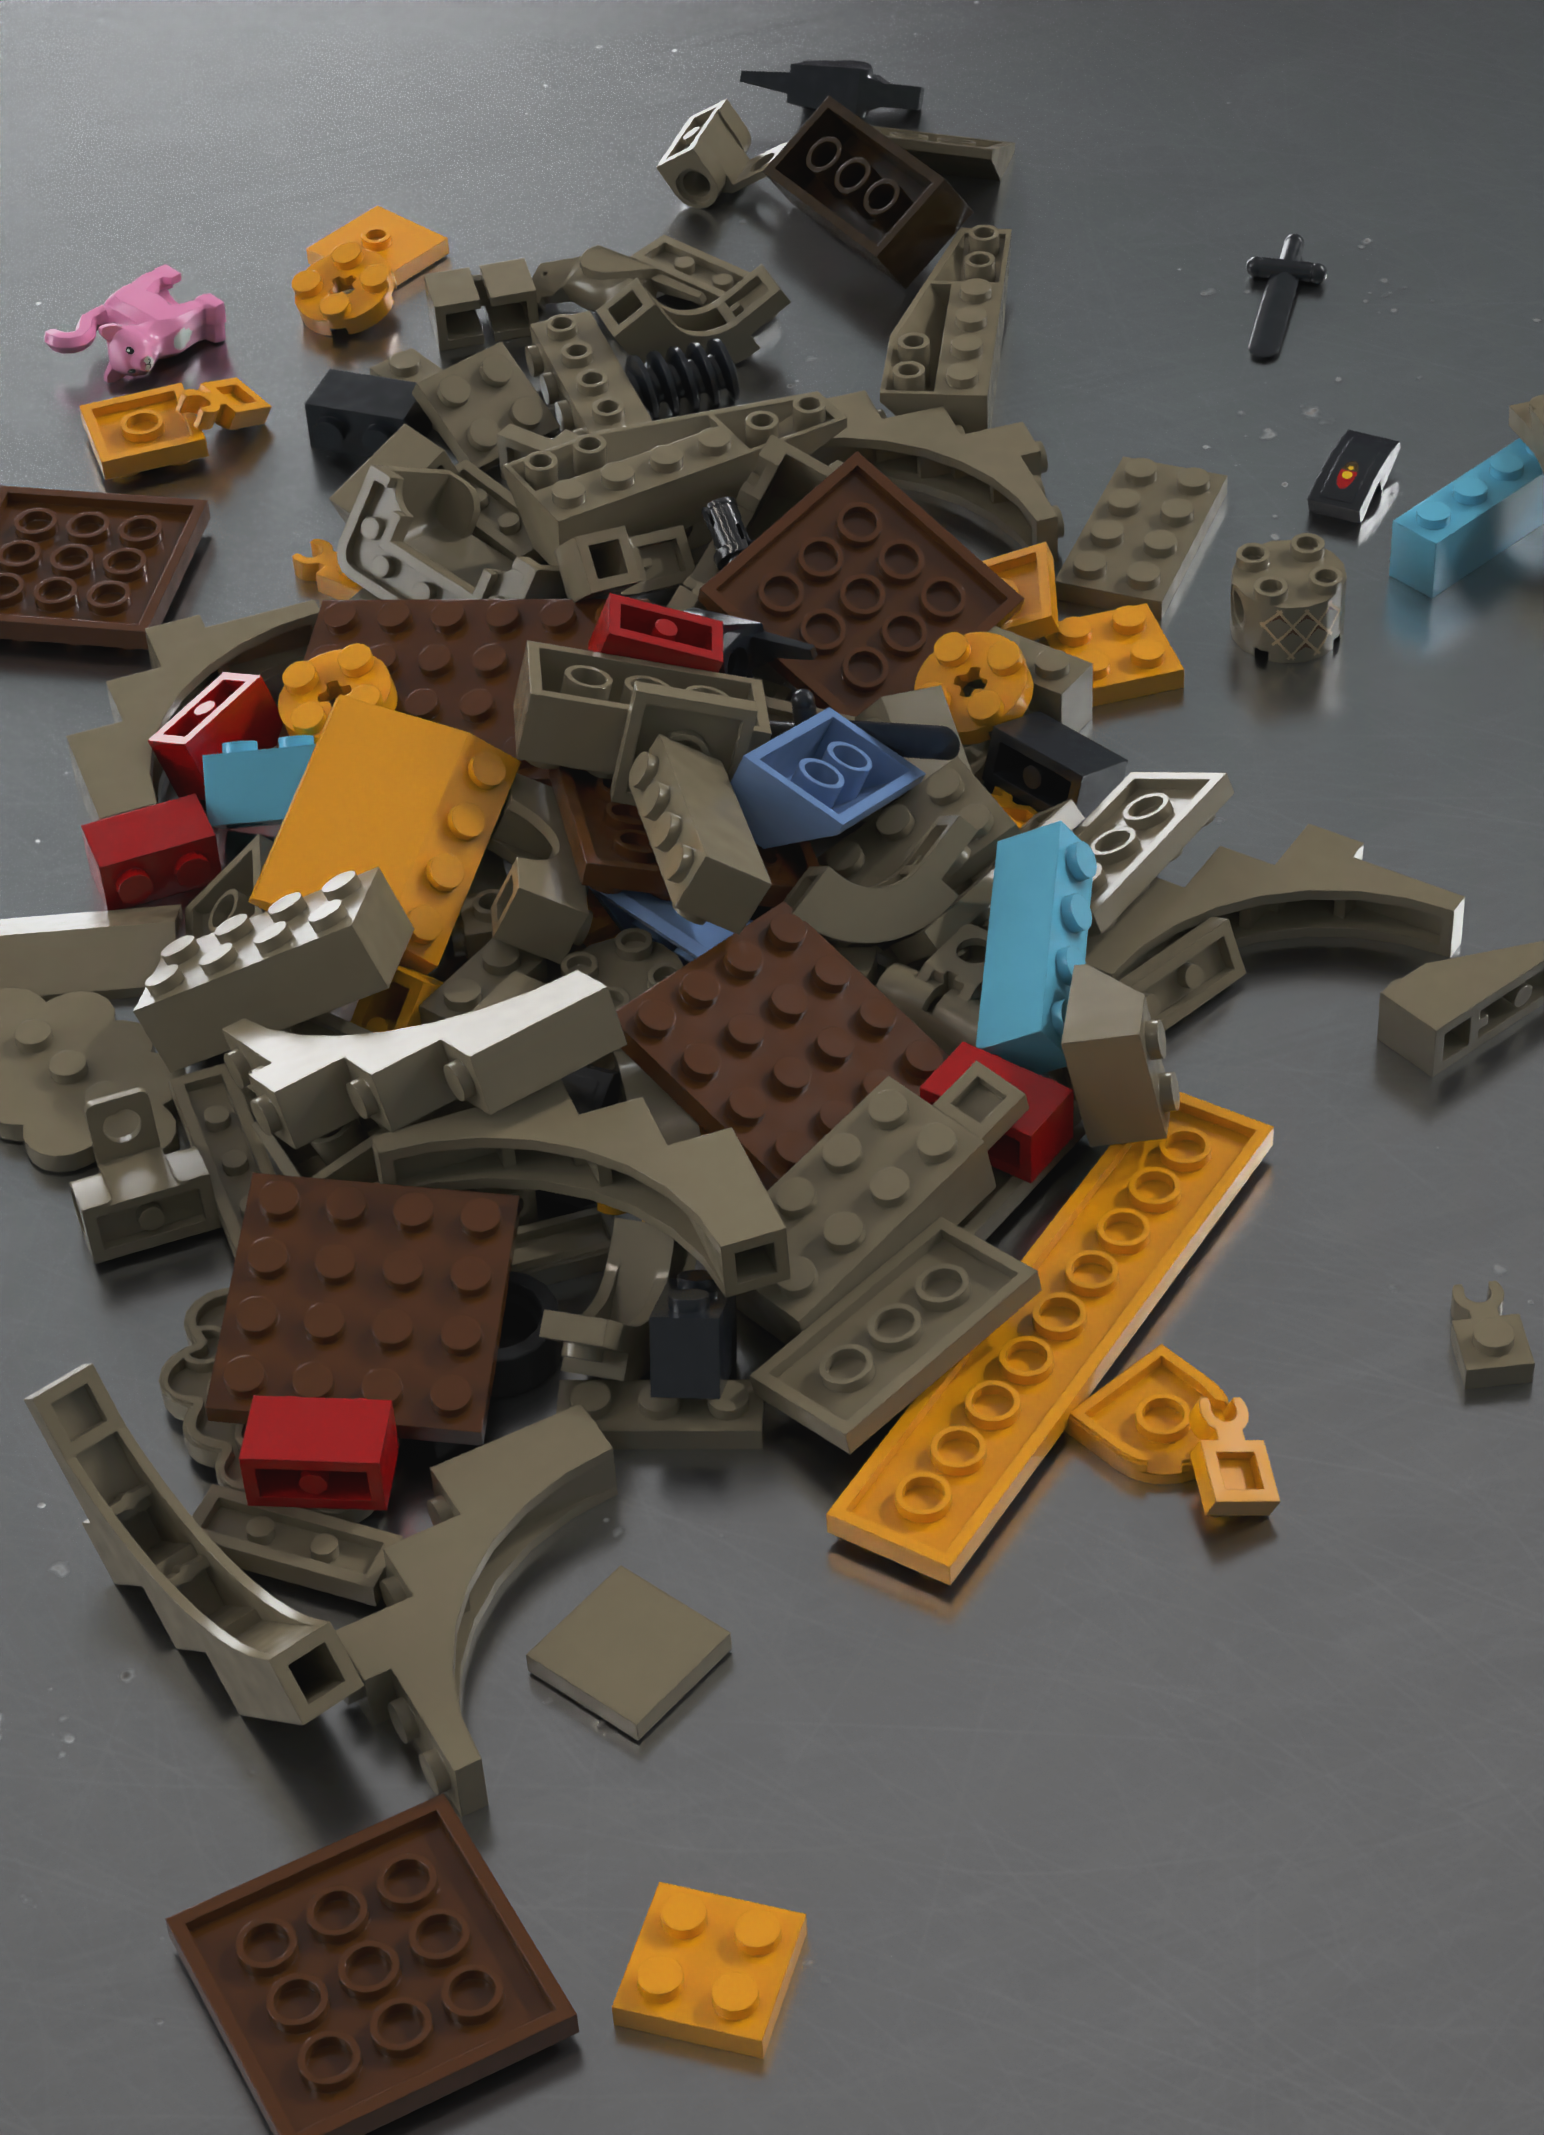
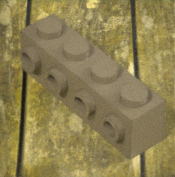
[525,311,652,436]
[628,734,772,935]

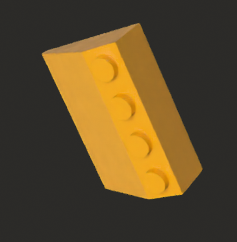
[248,694,521,975]

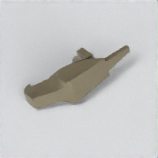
[532,245,707,313]

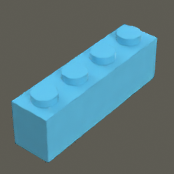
[1389,438,1544,598]
[202,735,316,829]
[976,821,1097,1074]

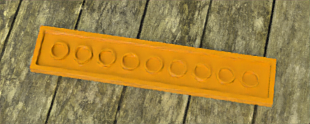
[826,1092,1274,1586]

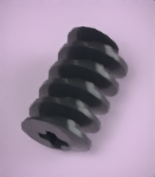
[624,337,740,420]

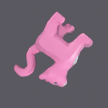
[44,264,226,383]

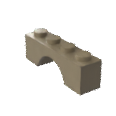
[487,773,593,964]

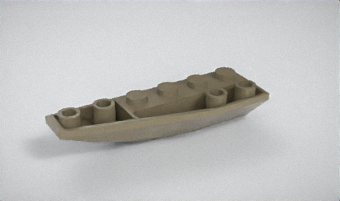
[880,225,1012,434]
[503,391,847,566]

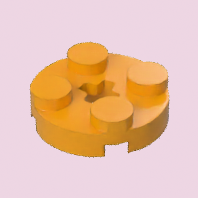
[292,241,397,336]
[914,632,1034,745]
[278,643,397,744]

